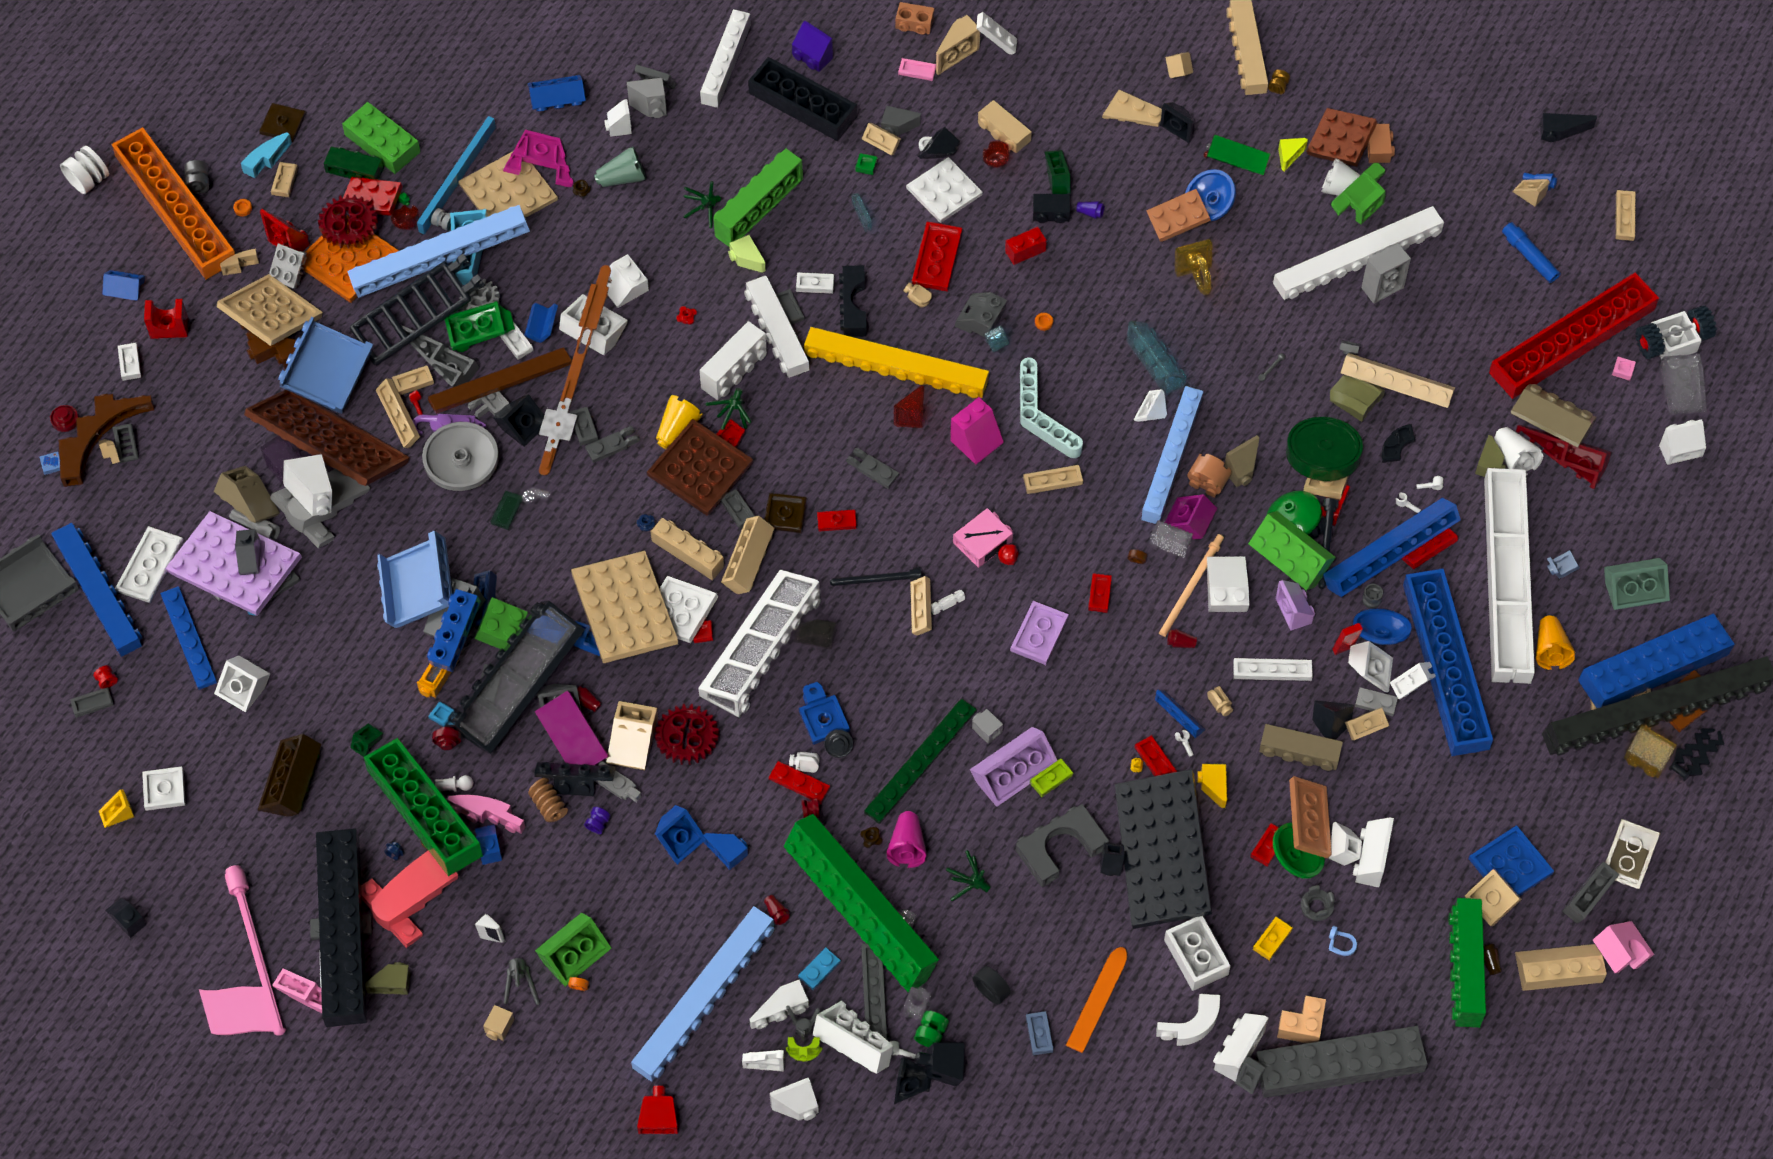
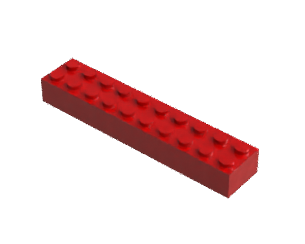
[1489,273,1659,399]

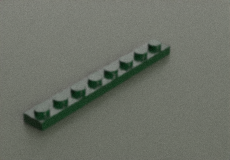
[864,699,977,824]

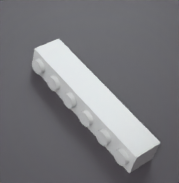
[700,9,751,108]
[744,276,809,378]

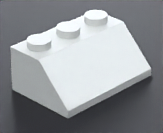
[559,294,628,355]
[1353,818,1394,887]
[1213,1013,1268,1082]

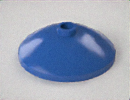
[1185,169,1236,222]
[1353,609,1412,645]

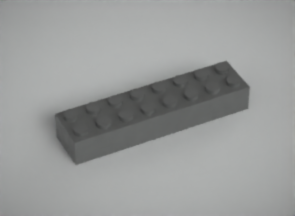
[1255,1026,1427,1098]

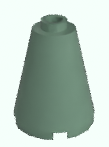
[594,146,646,187]

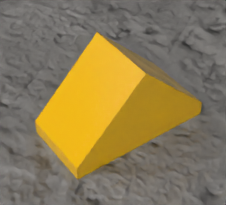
[99,789,134,828]

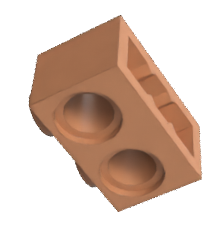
[895,2,934,35]

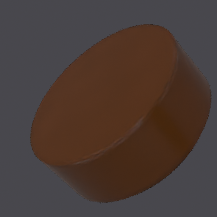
[1127,550,1148,564]

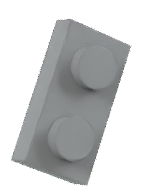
[1355,688,1398,716]

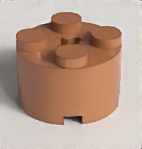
[1187,454,1232,497]

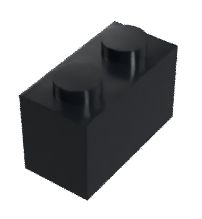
[1033,194,1070,223]

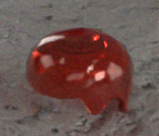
[983,141,1010,168]
[391,205,419,230]

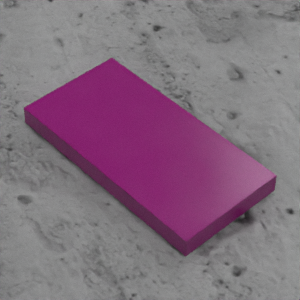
[535,690,609,765]

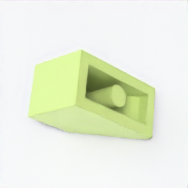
[728,235,766,273]

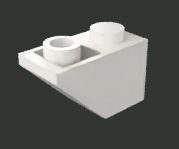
[1329,822,1362,866]

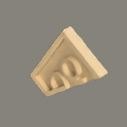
[1102,90,1162,127]

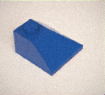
[655,805,704,865]

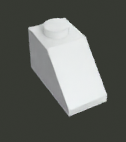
[604,99,632,137]

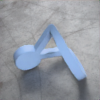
[1329,926,1357,956]

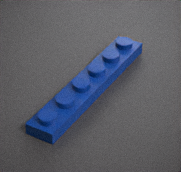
[160,586,217,690]

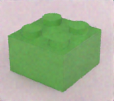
[474,597,528,653]

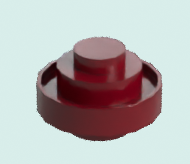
[50,405,79,432]
[432,727,461,750]

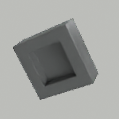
[1340,340,1360,355]

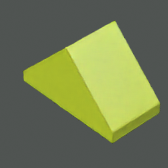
[1278,138,1308,172]

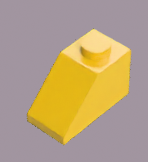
[1197,764,1227,808]

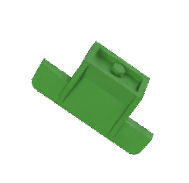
[1331,163,1386,224]

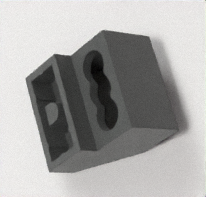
[955,292,1007,339]

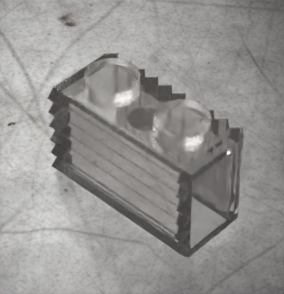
[1149,520,1193,559]

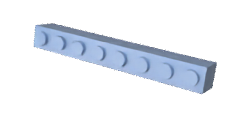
[1141,386,1203,525]

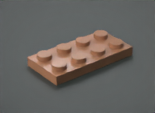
[1289,776,1332,858]

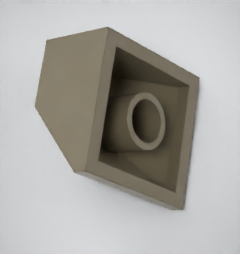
[1224,435,1259,487]

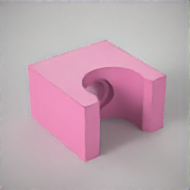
[1593,921,1654,973]

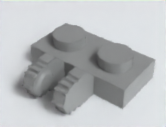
[468,391,509,419]

